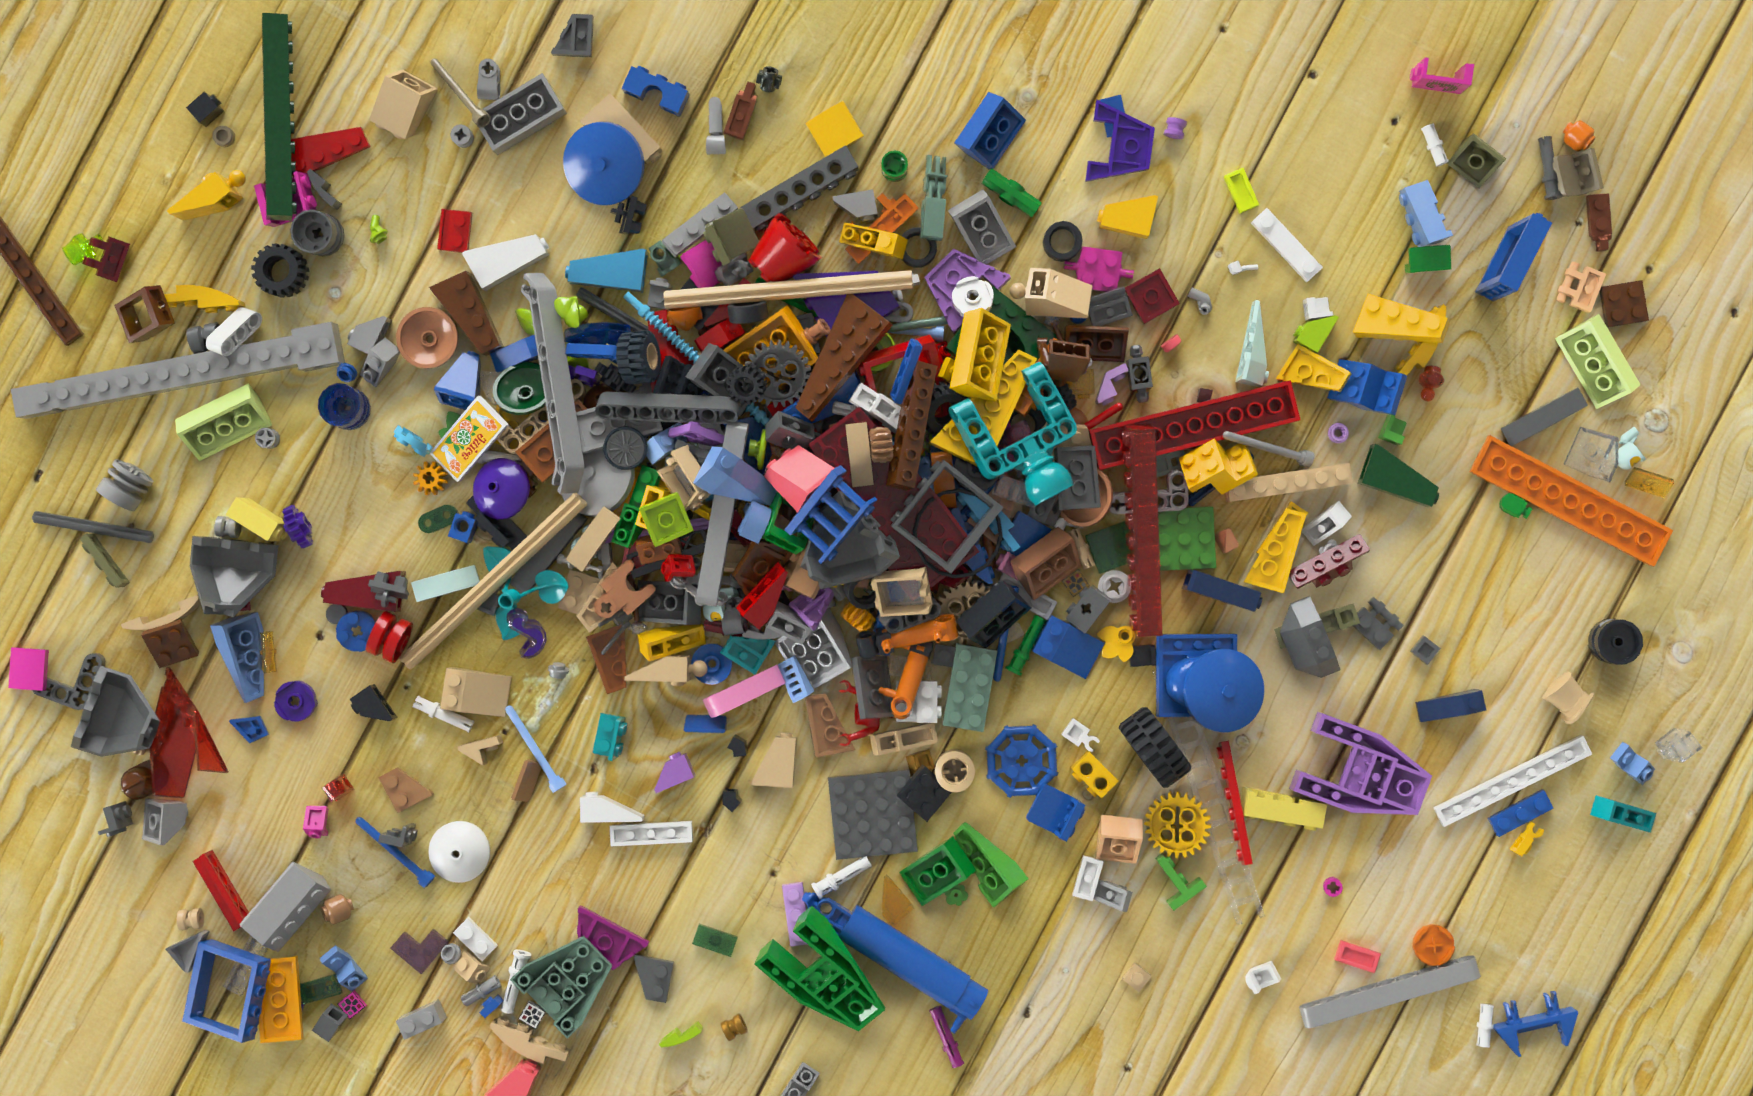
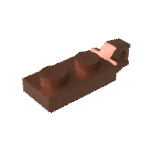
[724,81,757,141]
[1586,193,1612,252]

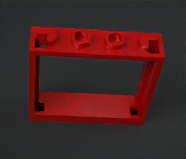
[858,334,950,435]

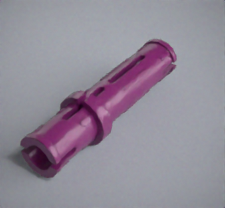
[929,1005,964,1068]

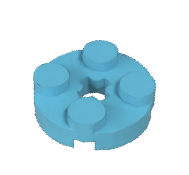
[394,425,433,457]

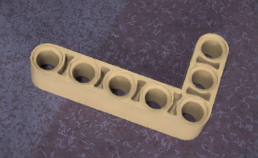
[489,379,586,455]

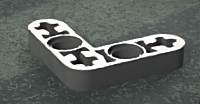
[32,653,106,710]

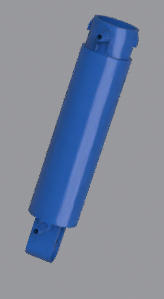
[817,897,988,1033]

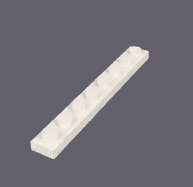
[1433,735,1592,827]

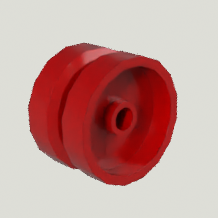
[366,611,413,664]

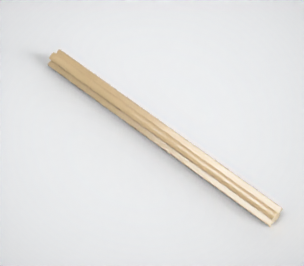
[664,270,913,309]
[399,492,587,670]

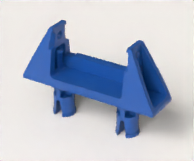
[1494,991,1578,1057]

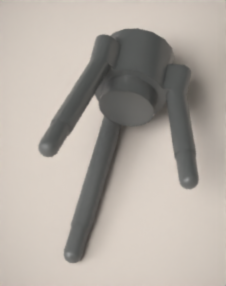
[598,609,633,655]

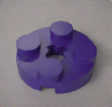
[274,681,318,722]

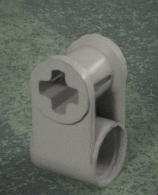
[477,59,500,100]

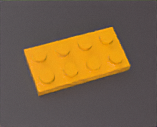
[259,956,304,1043]

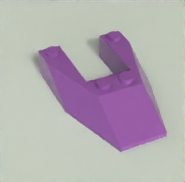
[1289,711,1432,815]

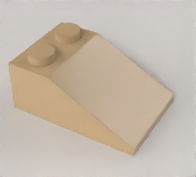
[440,667,512,717]

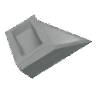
[166,930,209,973]

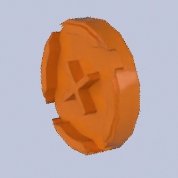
[1412,924,1455,966]

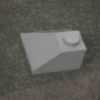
[142,798,188,845]

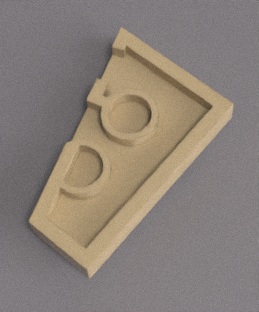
[576,562,635,633]

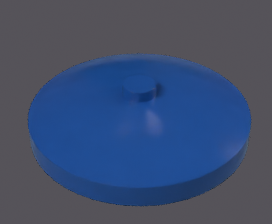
[563,122,644,205]
[1183,649,1265,733]

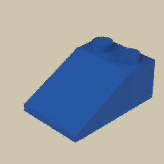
[1031,615,1105,679]

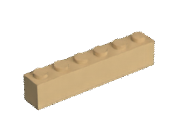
[1225,463,1353,502]

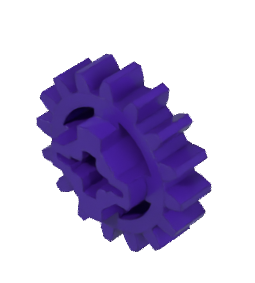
[282,505,313,549]

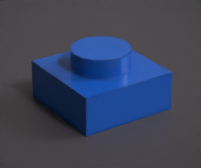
[479,994,503,1018]

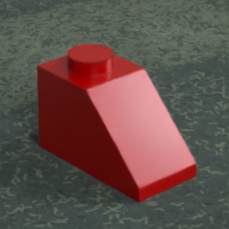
[694,318,745,353]

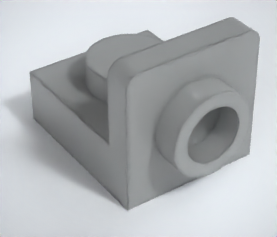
[647,278,672,310]

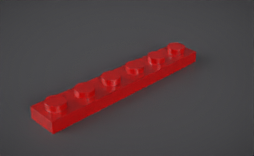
[1216,740,1253,865]

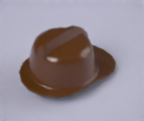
[121,760,168,800]

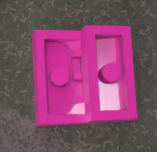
[680,240,722,288]
[8,647,49,691]

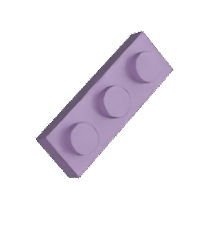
[782,882,807,947]

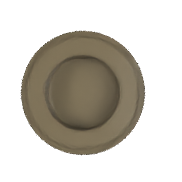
[213,126,235,147]

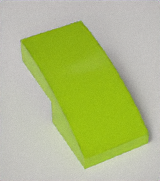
[659,1021,703,1048]

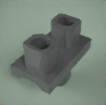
[715,252,754,286]
[368,571,409,607]

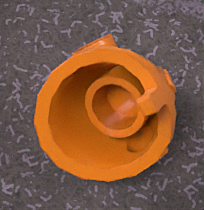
[667,306,702,331]

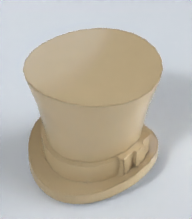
[1542,672,1595,724]
[935,749,975,792]

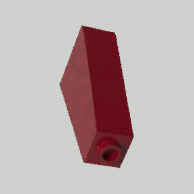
[321,571,406,612]

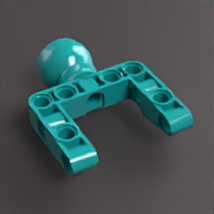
[949,362,1077,506]

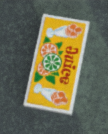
[430,395,509,482]

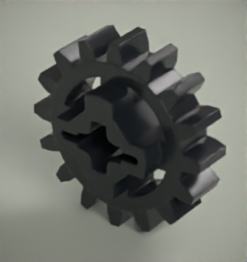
[594,362,637,393]

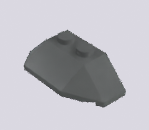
[1280,596,1340,678]

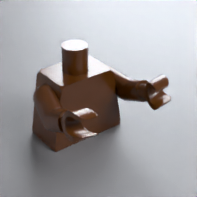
[1037,337,1091,386]

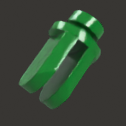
[1499,493,1532,519]

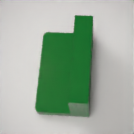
[1405,245,1451,273]

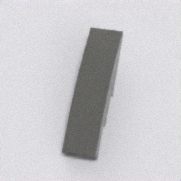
[1501,387,1588,446]

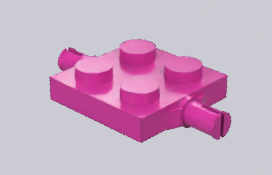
[1064,246,1134,292]

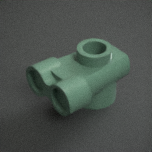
[648,240,682,277]

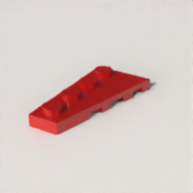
[291,127,371,176]

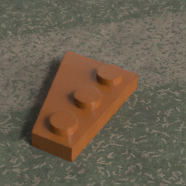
[586,625,626,694]

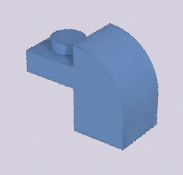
[738,500,771,543]

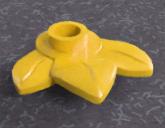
[1097,626,1136,662]

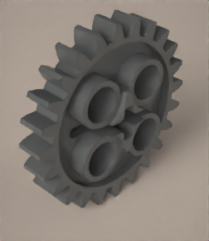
[744,340,811,407]

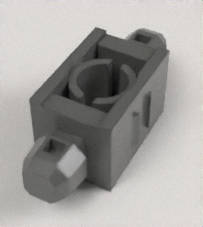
[1126,345,1153,403]

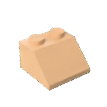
[1096,815,1143,864]

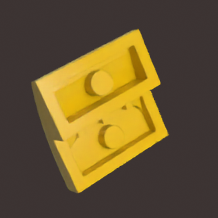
[806,101,864,157]

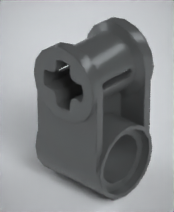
[722,597,748,636]

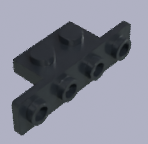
[466,496,527,550]

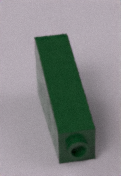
[1357,444,1439,507]

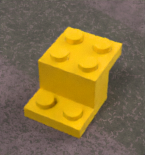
[1179,439,1258,494]

